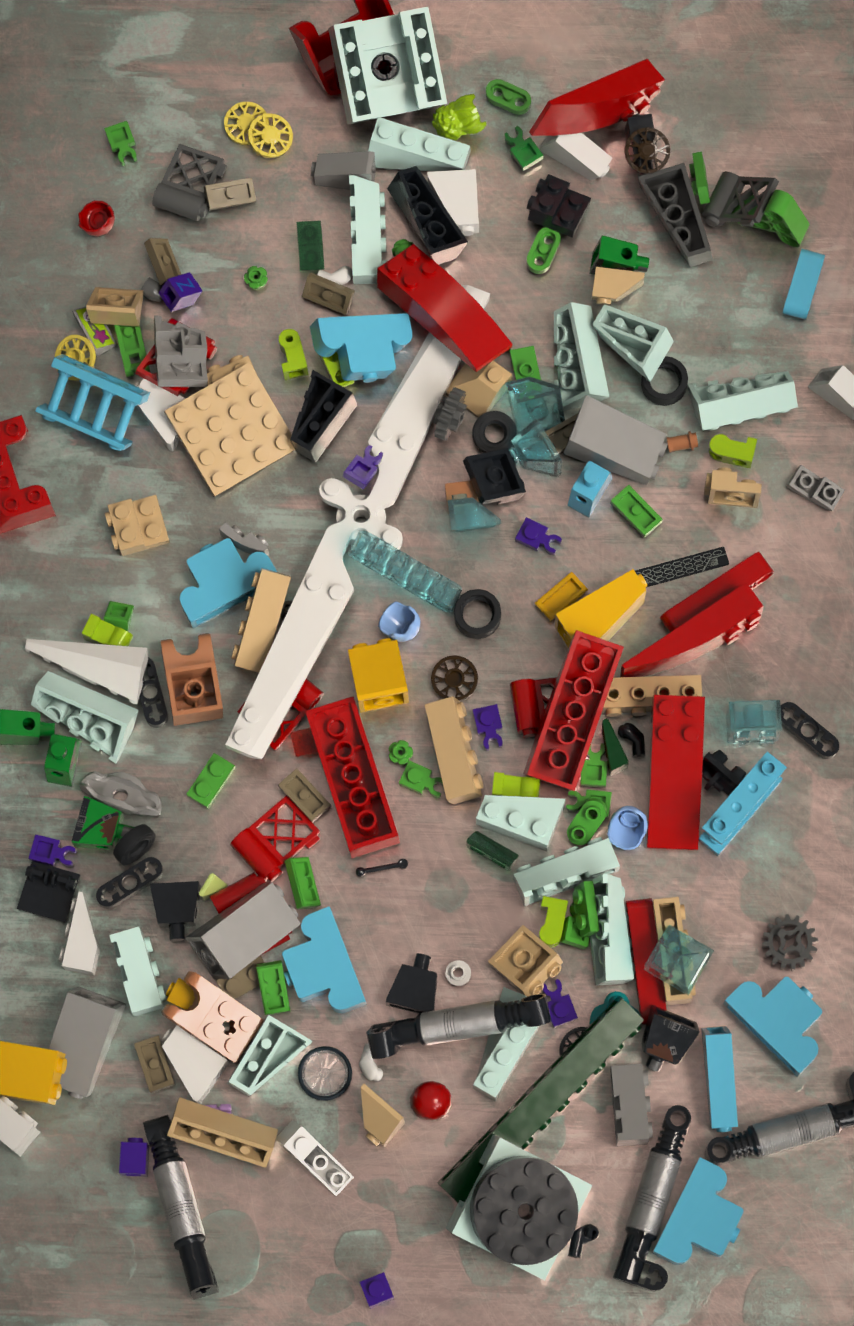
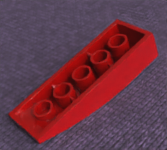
[529,59,665,136]
[377,244,513,372]
[620,582,764,677]
[523,630,624,791]
[647,695,705,850]
[305,696,400,858]

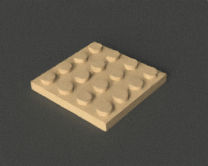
[164,362,296,497]

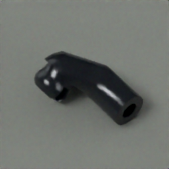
[618,723,645,757]
[568,1224,599,1258]

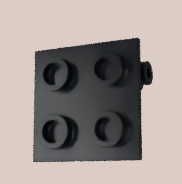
[17,861,80,923]

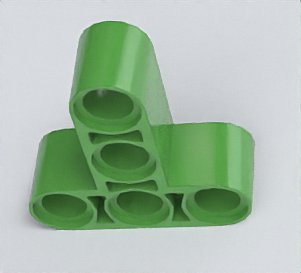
[731,190,810,247]

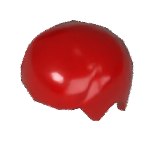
[78,200,115,237]
[410,1081,452,1120]

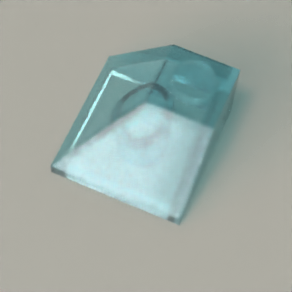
[506,377,565,438]
[509,419,562,477]
[447,494,501,532]
[644,925,714,995]

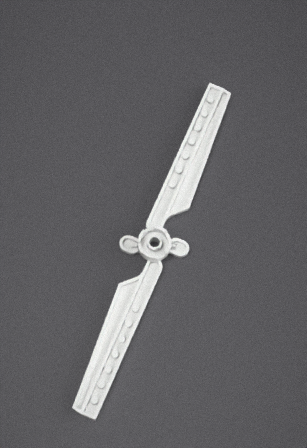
[225,285,490,760]

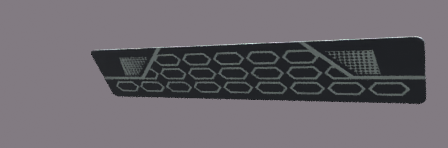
[635,547,729,587]

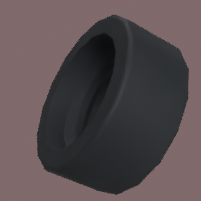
[641,356,688,406]
[454,589,501,639]

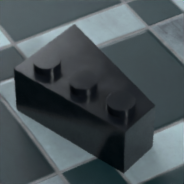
[290,370,358,463]

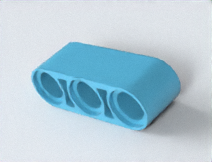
[783,248,825,320]

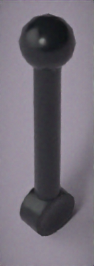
[356,859,408,877]

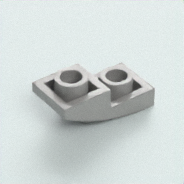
[786,465,845,511]
[219,522,270,556]

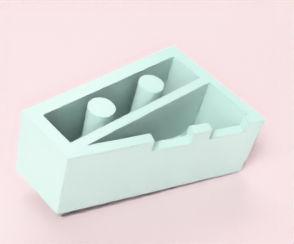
[593,304,674,382]
[476,795,566,851]
[109,927,167,1017]
[227,1015,313,1096]

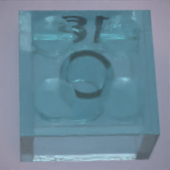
[726,700,782,747]

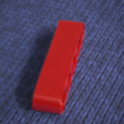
[660,552,774,632]
[626,898,667,1025]

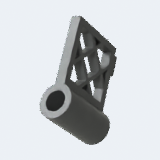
[152,144,227,221]
[702,171,779,227]

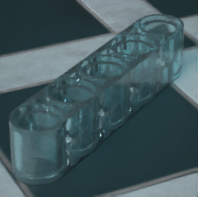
[348,530,462,612]

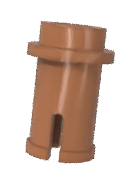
[667,431,698,453]

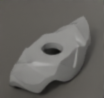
[79,771,162,816]

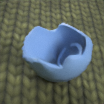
[378,601,421,642]
[607,806,648,850]

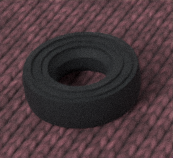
[472,411,517,453]
[113,824,156,865]

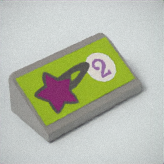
[72,307,118,357]

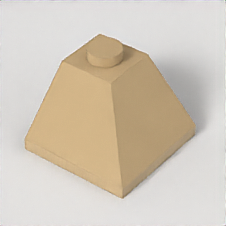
[592,267,645,305]
[446,360,512,418]
[361,1084,405,1147]

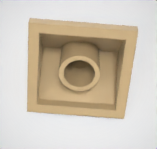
[86,287,143,327]

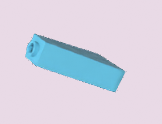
[701,1026,738,1132]

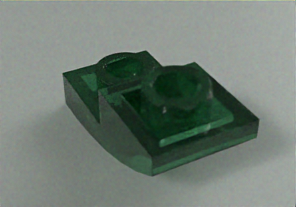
[296,221,324,271]

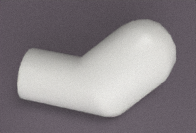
[317,266,352,285]
[359,1043,383,1082]

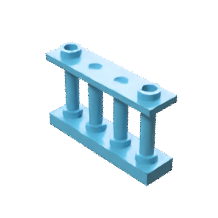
[36,354,150,451]
[699,751,787,856]

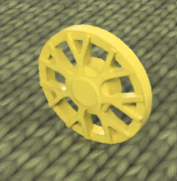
[224,102,269,145]
[248,113,293,158]
[55,335,96,381]

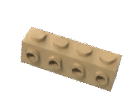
[231,568,291,673]
[602,675,702,717]
[425,696,483,804]
[653,897,696,1006]
[167,1097,278,1168]

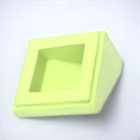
[199,873,228,901]

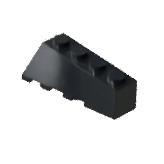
[387,166,468,265]

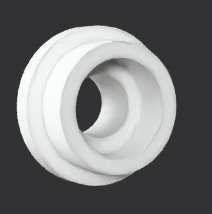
[445,960,471,986]

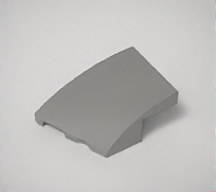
[154,315,208,387]

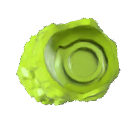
[432,94,487,141]

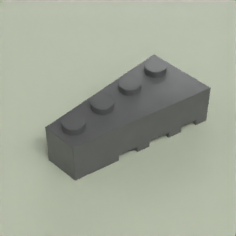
[638,163,713,267]

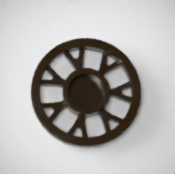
[624,127,670,174]
[431,655,478,701]

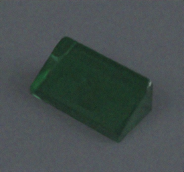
[466,831,519,871]

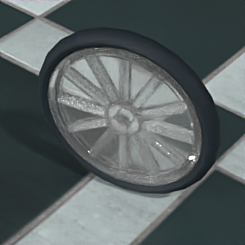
[298,1046,352,1101]

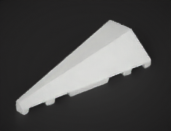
[25,639,148,704]

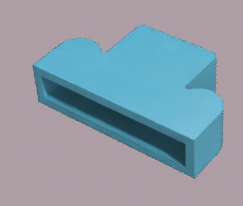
[310,313,412,383]
[180,538,277,628]
[282,906,367,1014]
[724,977,822,1077]
[653,1157,744,1265]

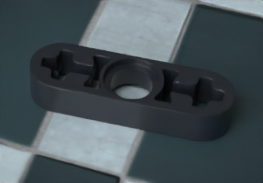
[140,657,168,728]
[777,702,839,759]
[96,857,163,909]

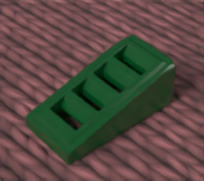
[601,718,629,776]

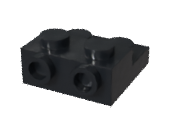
[527,174,591,238]
[463,448,526,505]

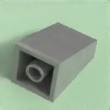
[564,396,668,485]
[185,882,301,979]
[49,987,126,1099]

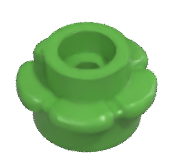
[392,239,414,256]
[244,266,268,289]
[388,740,413,765]

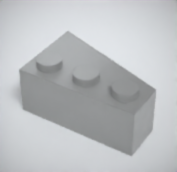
[610,1064,653,1147]

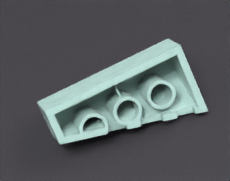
[368,117,471,172]
[349,175,387,285]
[554,302,609,412]
[687,371,798,431]
[31,671,138,764]
[513,837,620,907]
[590,874,635,986]
[473,987,540,1102]

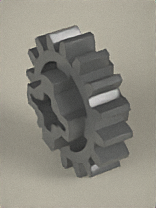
[433,387,467,441]
[762,914,818,971]

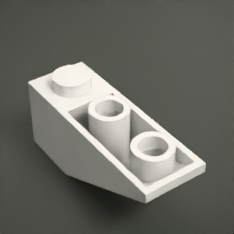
[59,892,100,976]
[276,1120,354,1196]

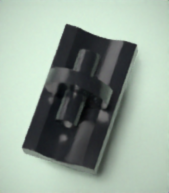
[702,750,746,796]

